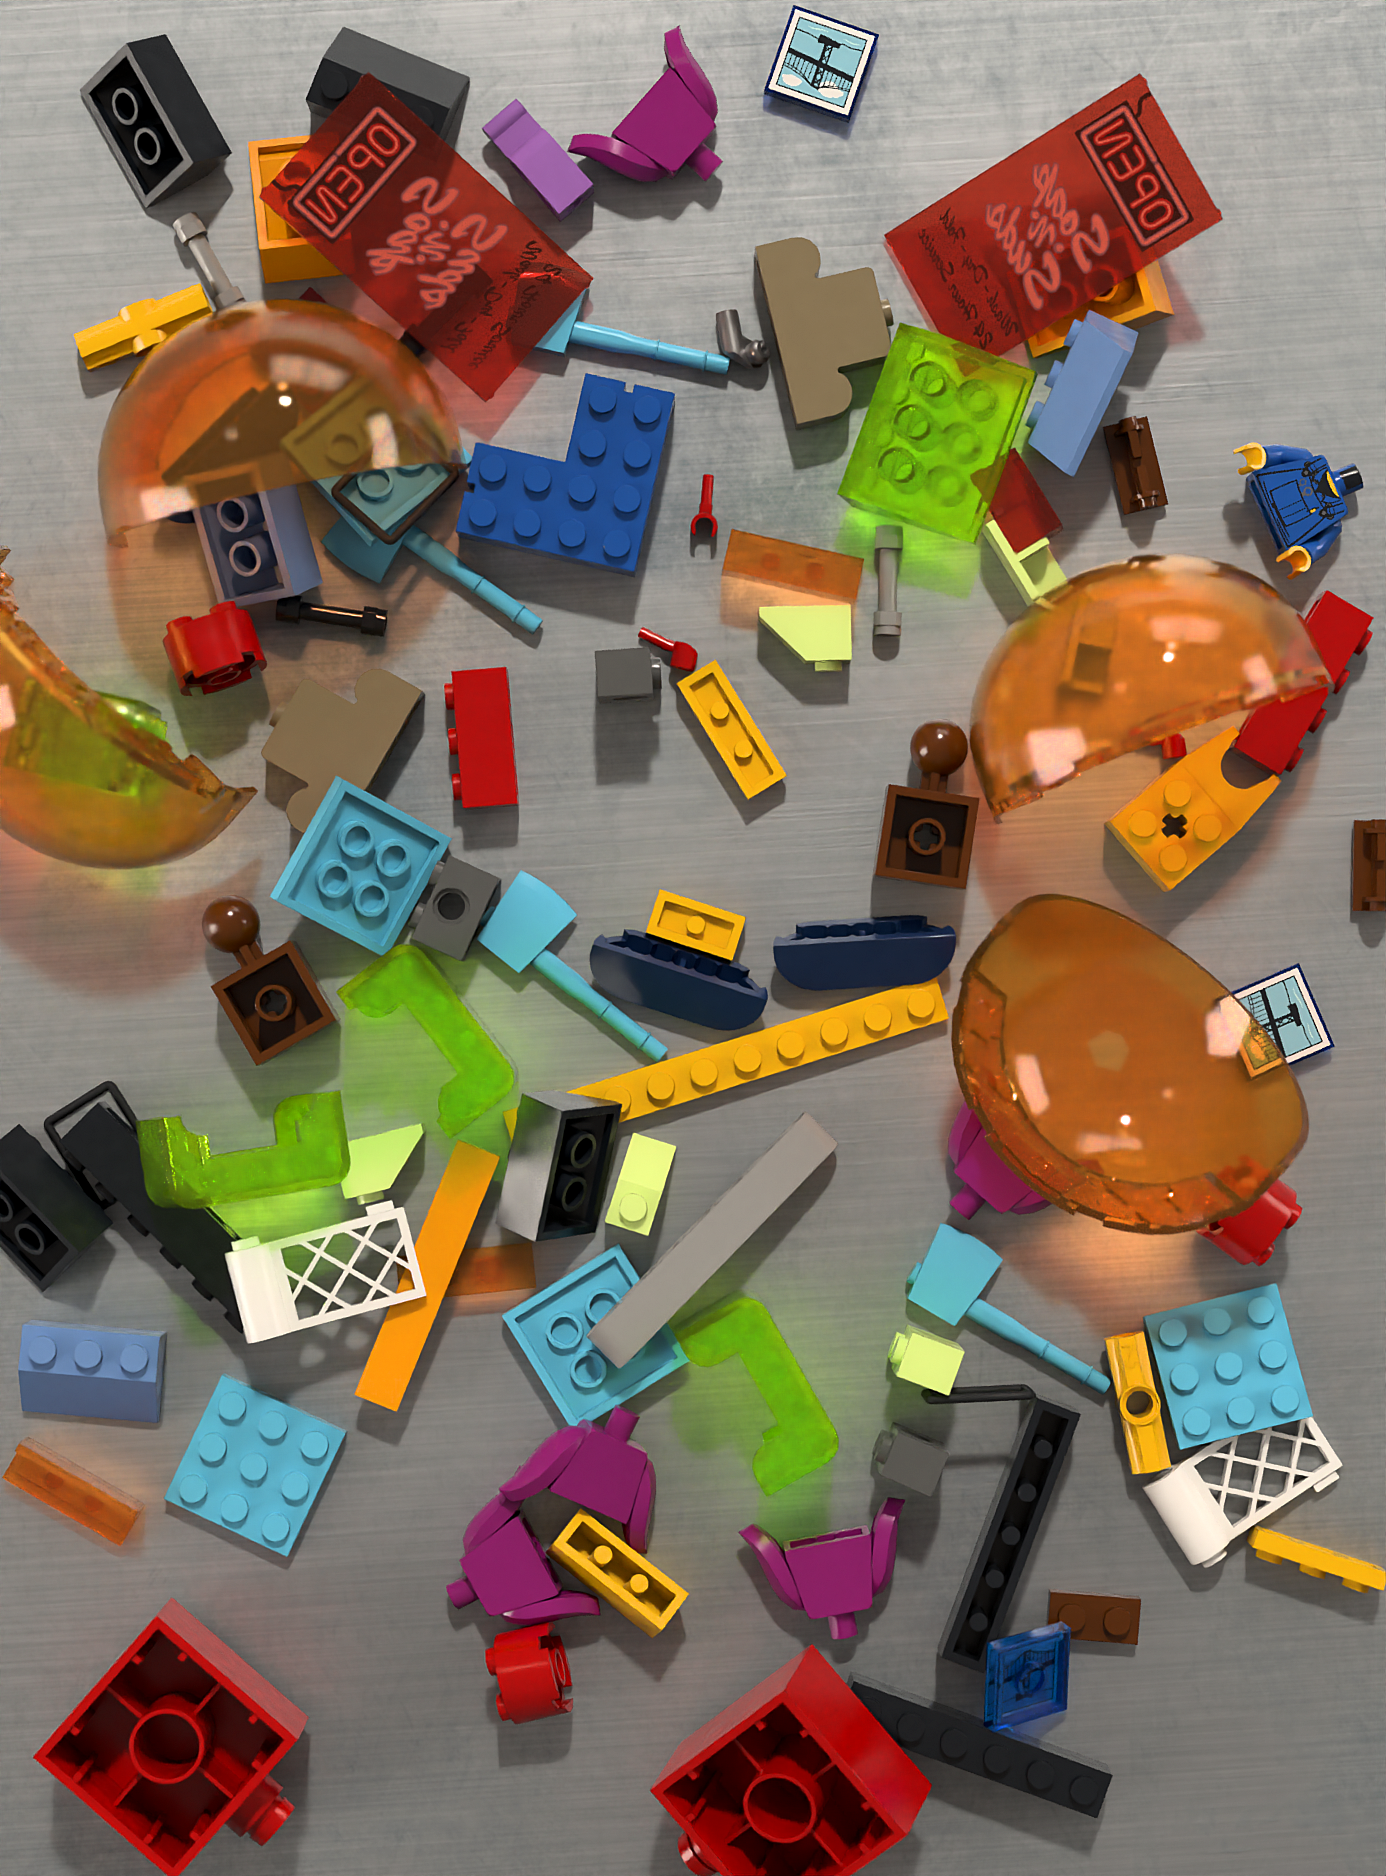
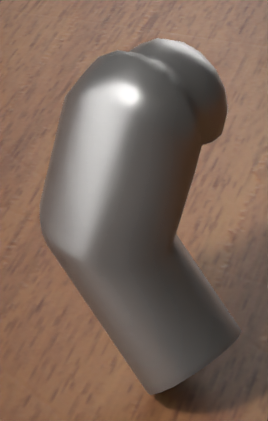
[715,309,770,369]

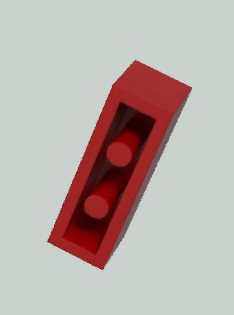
[444,667,519,810]

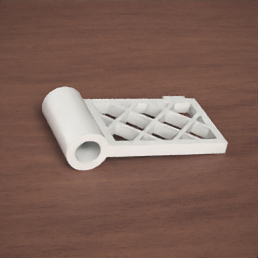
[224,1200,427,1343]
[1142,1417,1343,1568]

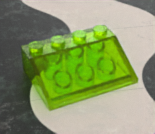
[837,323,1038,545]

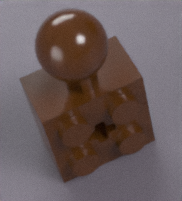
[872,718,980,890]
[202,895,341,1066]

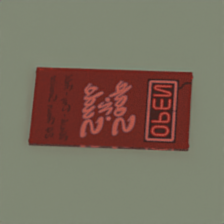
[258,71,594,402]
[884,73,1224,377]

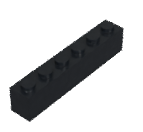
[59,1101,294,1334]
[937,1394,1081,1673]
[846,1671,1113,1818]

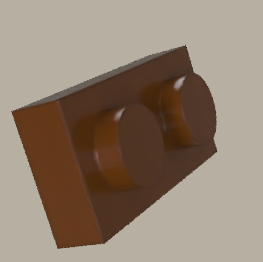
[1046,1589,1141,1645]

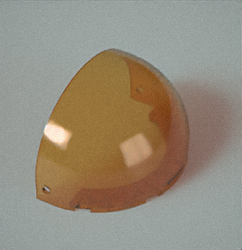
[97,298,467,548]
[0,545,258,870]
[969,553,1335,825]
[951,894,1309,1235]

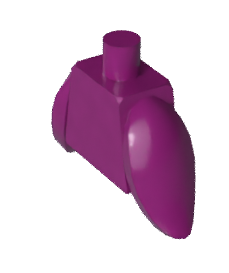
[567,25,723,182]
[948,1064,1104,1220]
[498,1405,656,1554]
[446,1465,601,1625]
[738,1497,905,1639]

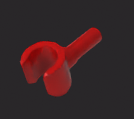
[691,474,718,538]
[638,627,698,672]
[1122,731,1187,759]

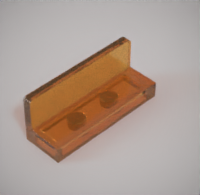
[721,529,864,605]
[2,1436,146,1546]

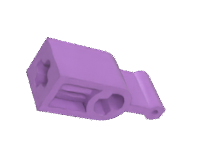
[482,99,594,222]

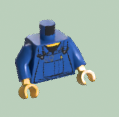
[1233,442,1364,580]

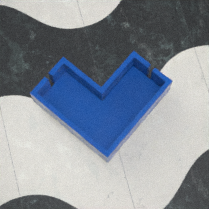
[456,373,675,577]

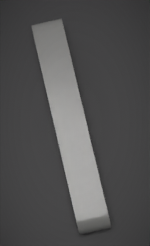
[586,1111,838,1369]

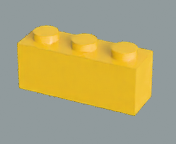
[545,1508,689,1638]

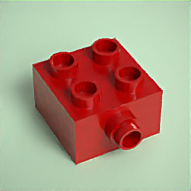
[33,1597,309,1876]
[650,1644,932,1876]

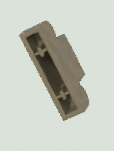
[754,237,894,430]
[261,669,425,834]

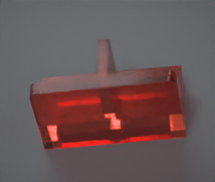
[970,447,1064,553]

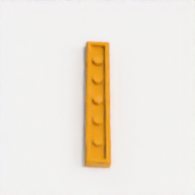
[354,1139,501,1412]

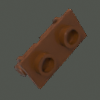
[1103,416,1168,515]
[1352,819,1386,912]

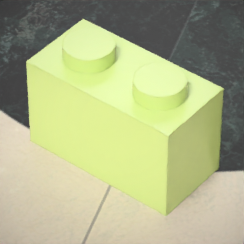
[887,1324,965,1396]

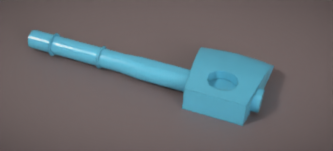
[505,262,730,375]
[321,516,543,635]
[477,870,668,1063]
[906,1223,1112,1395]

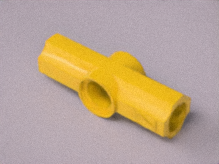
[74,283,216,372]
[1104,1331,1171,1474]

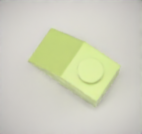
[758,605,852,672]
[332,1123,426,1205]
[605,1132,676,1236]

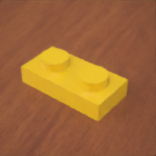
[646,889,746,961]

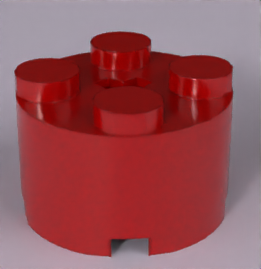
[162,601,267,696]
[1196,1158,1302,1266]
[485,1622,573,1725]

